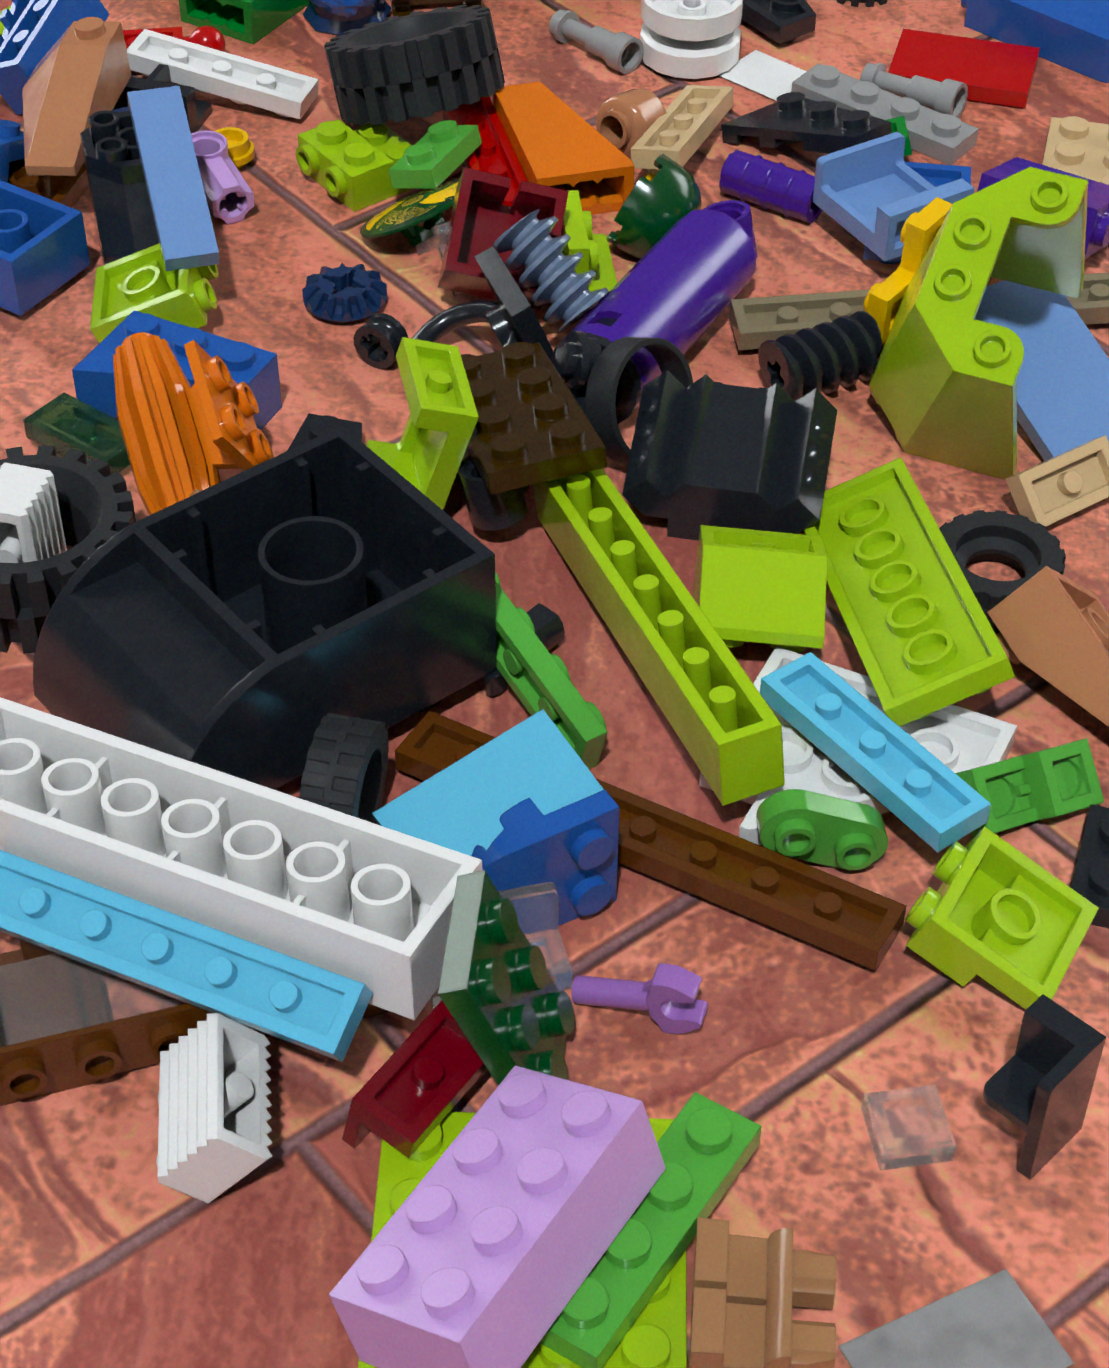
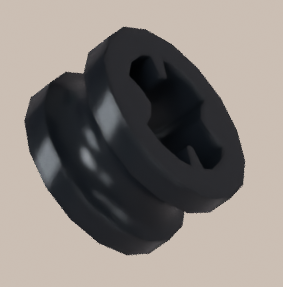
[353,313,409,369]

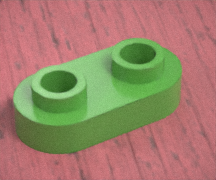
[756,789,888,870]

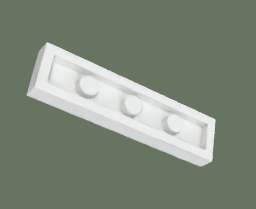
[127,29,319,119]

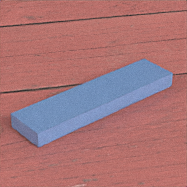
[127,85,219,271]

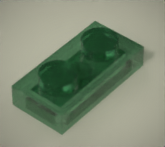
[23,392,130,475]

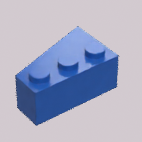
[72,310,282,430]

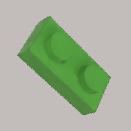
[388,120,482,189]

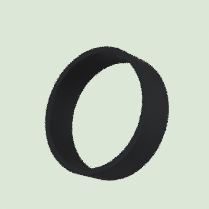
[585,337,693,463]

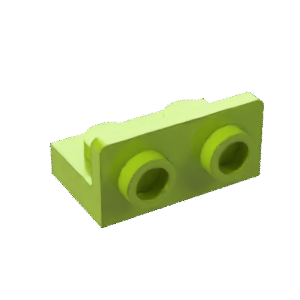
[561,190,617,292]

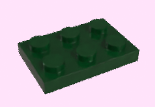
[438,870,575,1085]

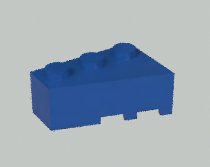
[0,0,109,115]

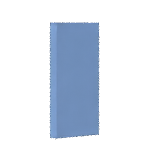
[975,280,1109,461]

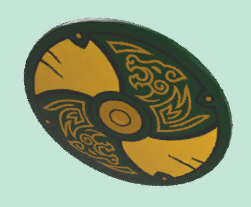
[360,180,459,248]

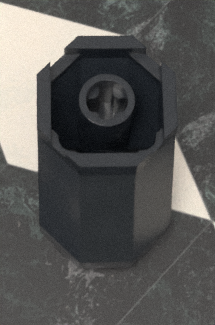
[80,110,159,265]

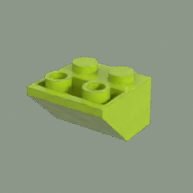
[692,525,827,653]

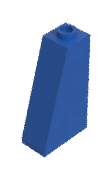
[961,0,1109,83]

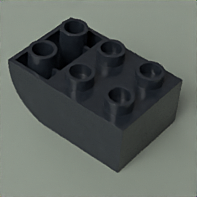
[33,426,497,790]

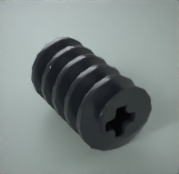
[758,310,882,401]

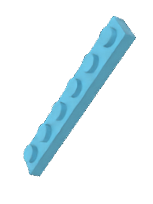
[0,850,373,1062]

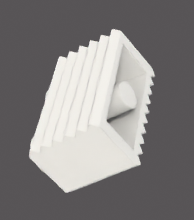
[0,463,67,563]
[156,1013,272,1203]

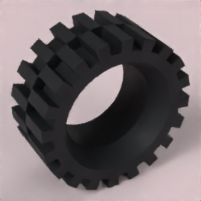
[324,5,505,125]
[0,446,136,653]

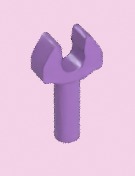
[571,963,709,1034]

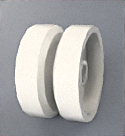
[640,0,743,79]

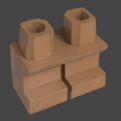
[688,1217,836,1368]

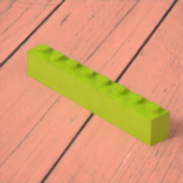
[533,468,785,806]

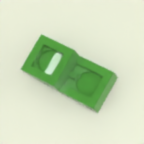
[955,738,1105,838]

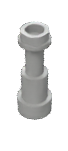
[549,10,644,74]
[860,63,968,118]

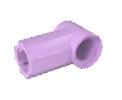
[191,130,254,225]

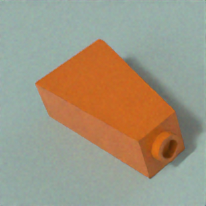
[493,81,634,215]

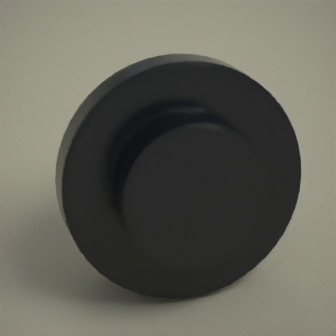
[555,331,602,389]

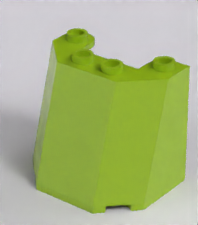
[869,167,1088,480]

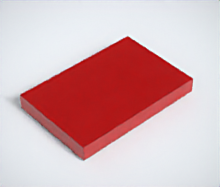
[888,29,1040,109]

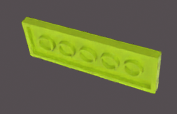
[804,457,1015,727]

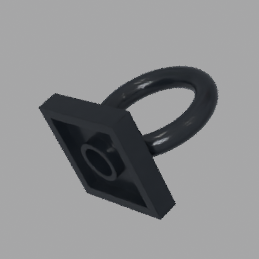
[412,246,553,359]

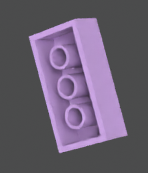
[329,1066,666,1368]

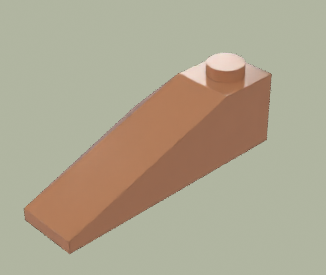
[22,17,131,176]
[987,566,1109,727]

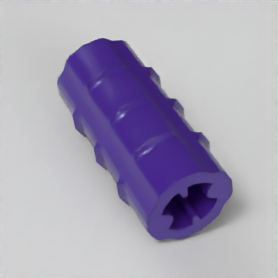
[719,150,823,224]

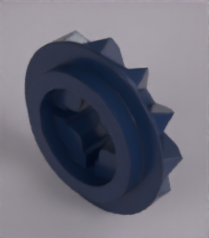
[302,263,387,322]

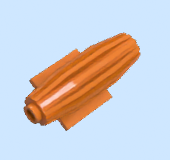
[113,332,274,515]

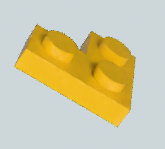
[863,197,953,344]

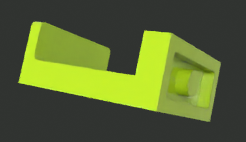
[366,337,479,510]

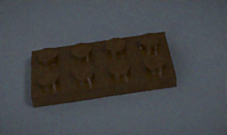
[461,342,607,494]

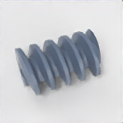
[493,209,609,333]

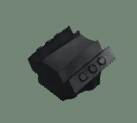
[622,370,837,541]

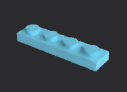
[760,652,991,852]

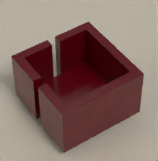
[438,167,569,310]

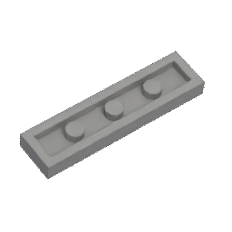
[791,64,979,165]

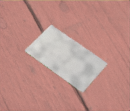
[838,1269,1074,1368]

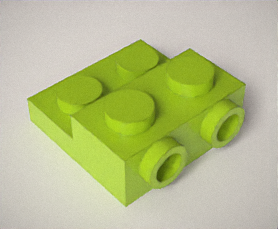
[295,119,412,212]
[90,243,218,343]
[905,826,1099,1009]

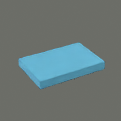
[373,709,604,856]

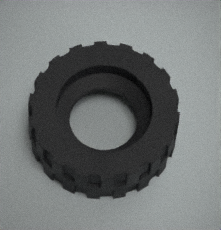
[939,510,1066,634]
[298,713,389,824]

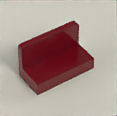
[342,1001,487,1158]

